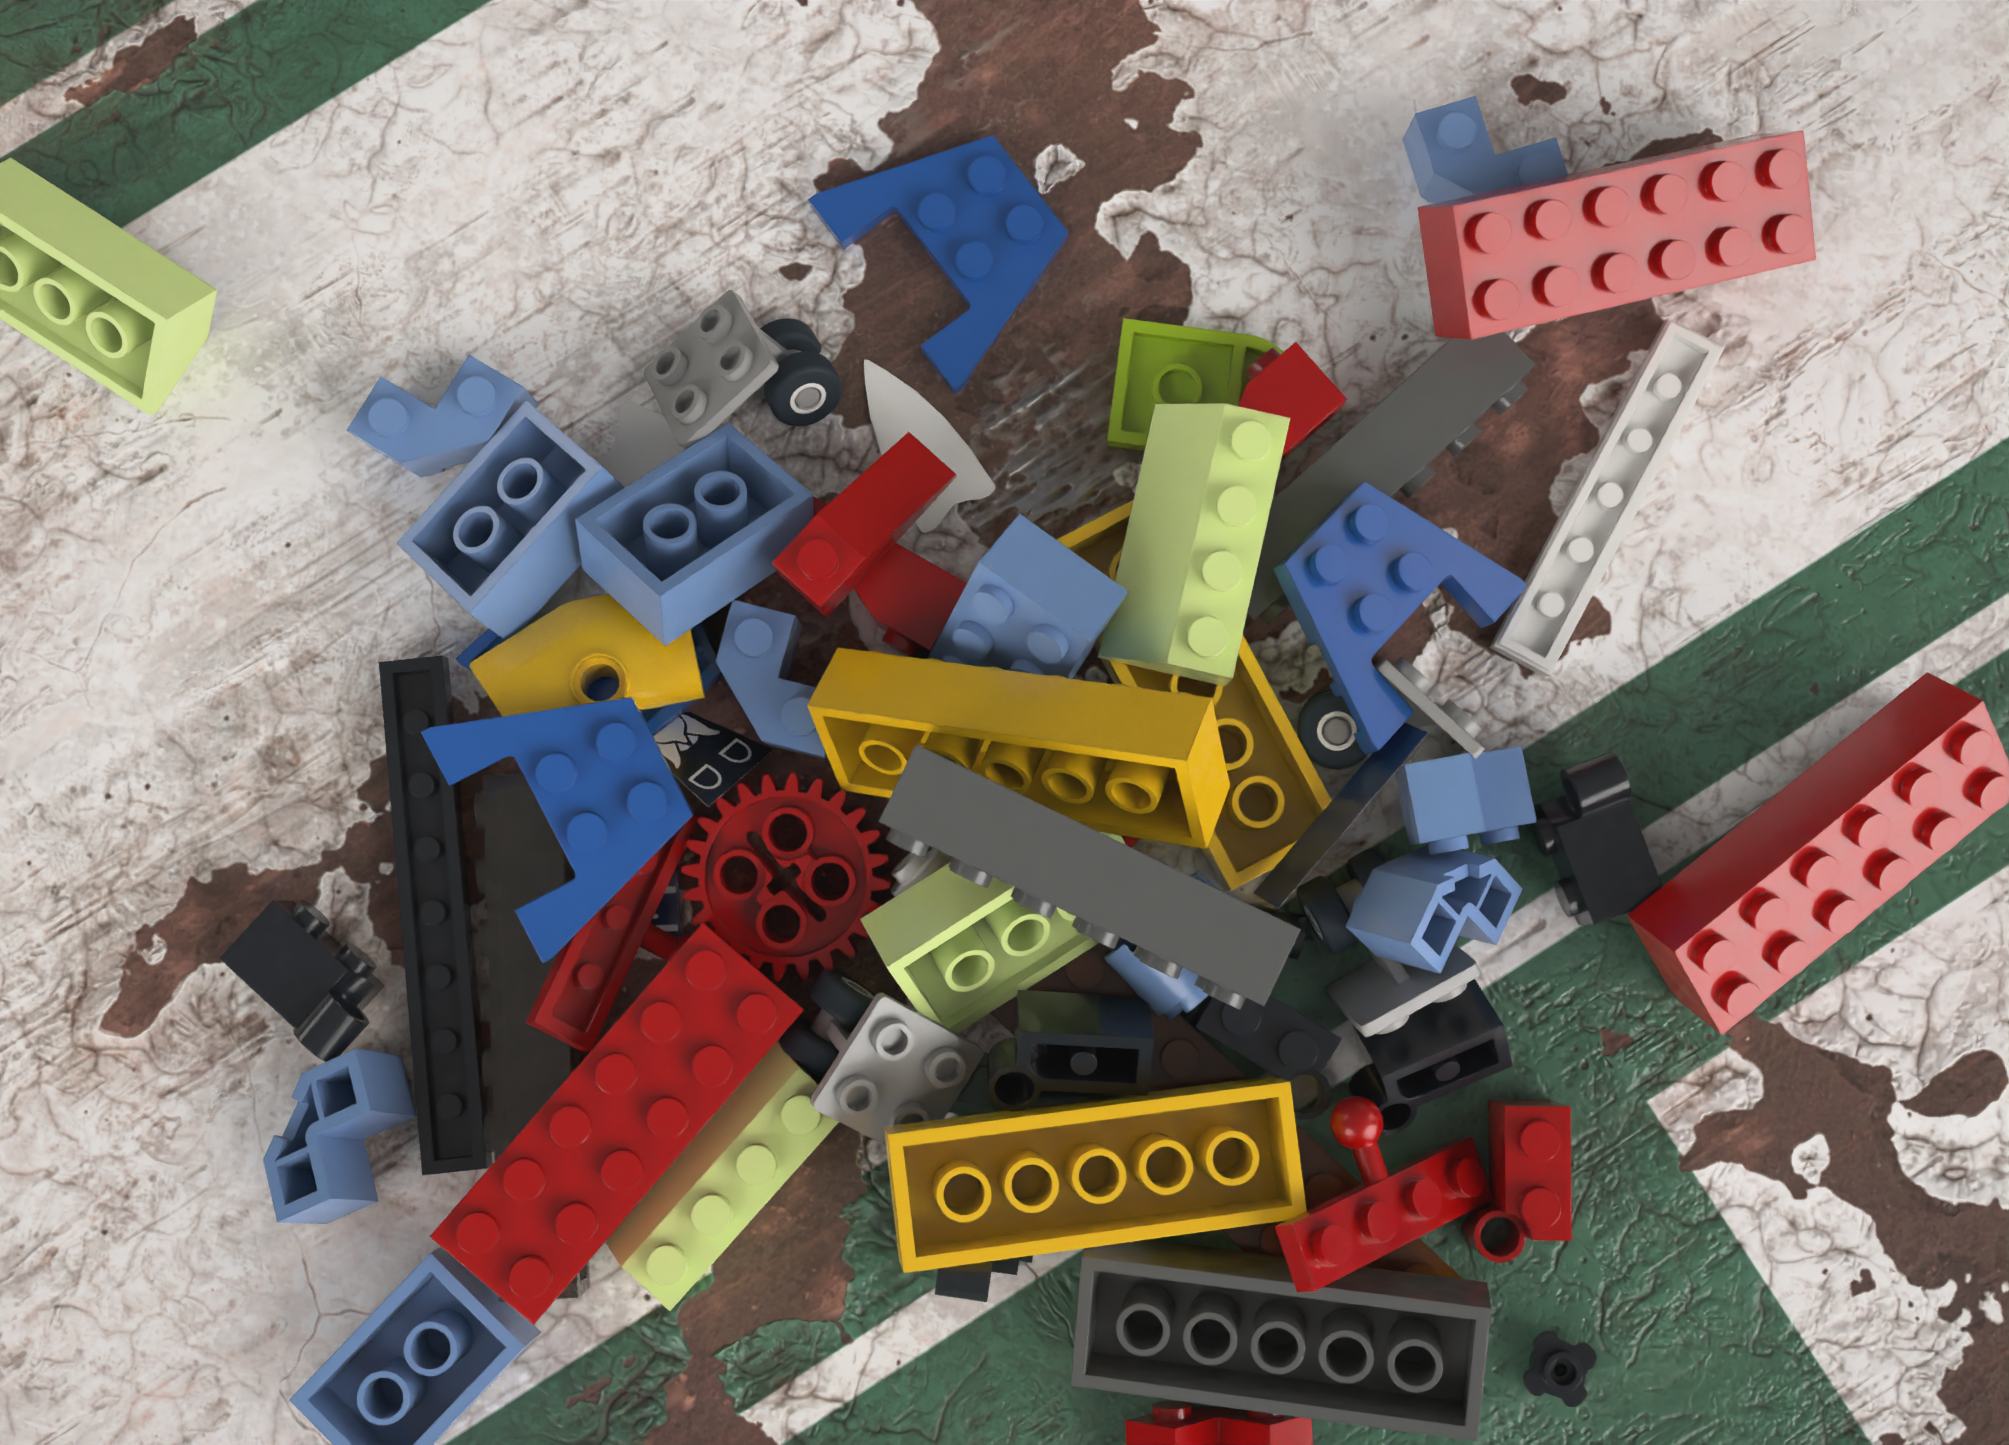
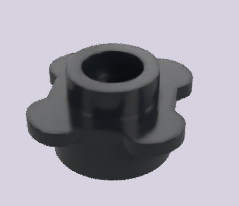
[1523,1331,1597,1407]

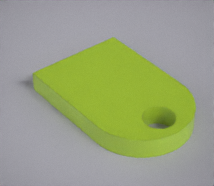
[1106,318,1284,451]

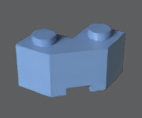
[1402,96,1568,204]
[347,355,539,477]
[716,600,830,762]
[1395,746,1537,855]
[1345,845,1522,974]
[263,1049,417,1224]

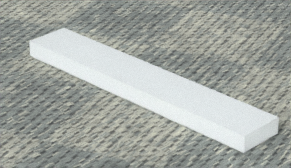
[1489,317,1725,677]

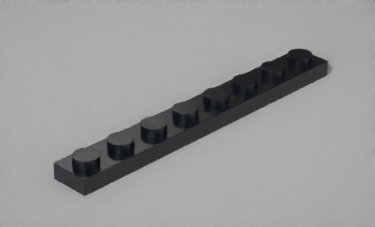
[379,655,493,1175]

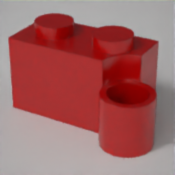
[1464,1100,1572,1263]

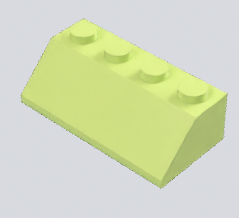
[0,158,217,416]
[1098,403,1290,686]
[860,832,1126,1033]
[605,1038,839,1311]

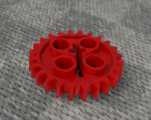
[681,771,891,981]

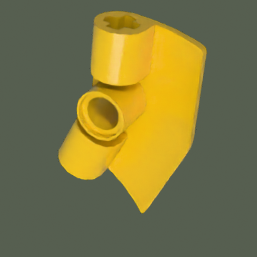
[469,594,705,716]

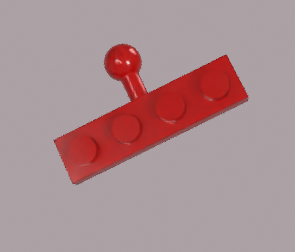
[525,815,699,1052]
[1275,1096,1493,1293]

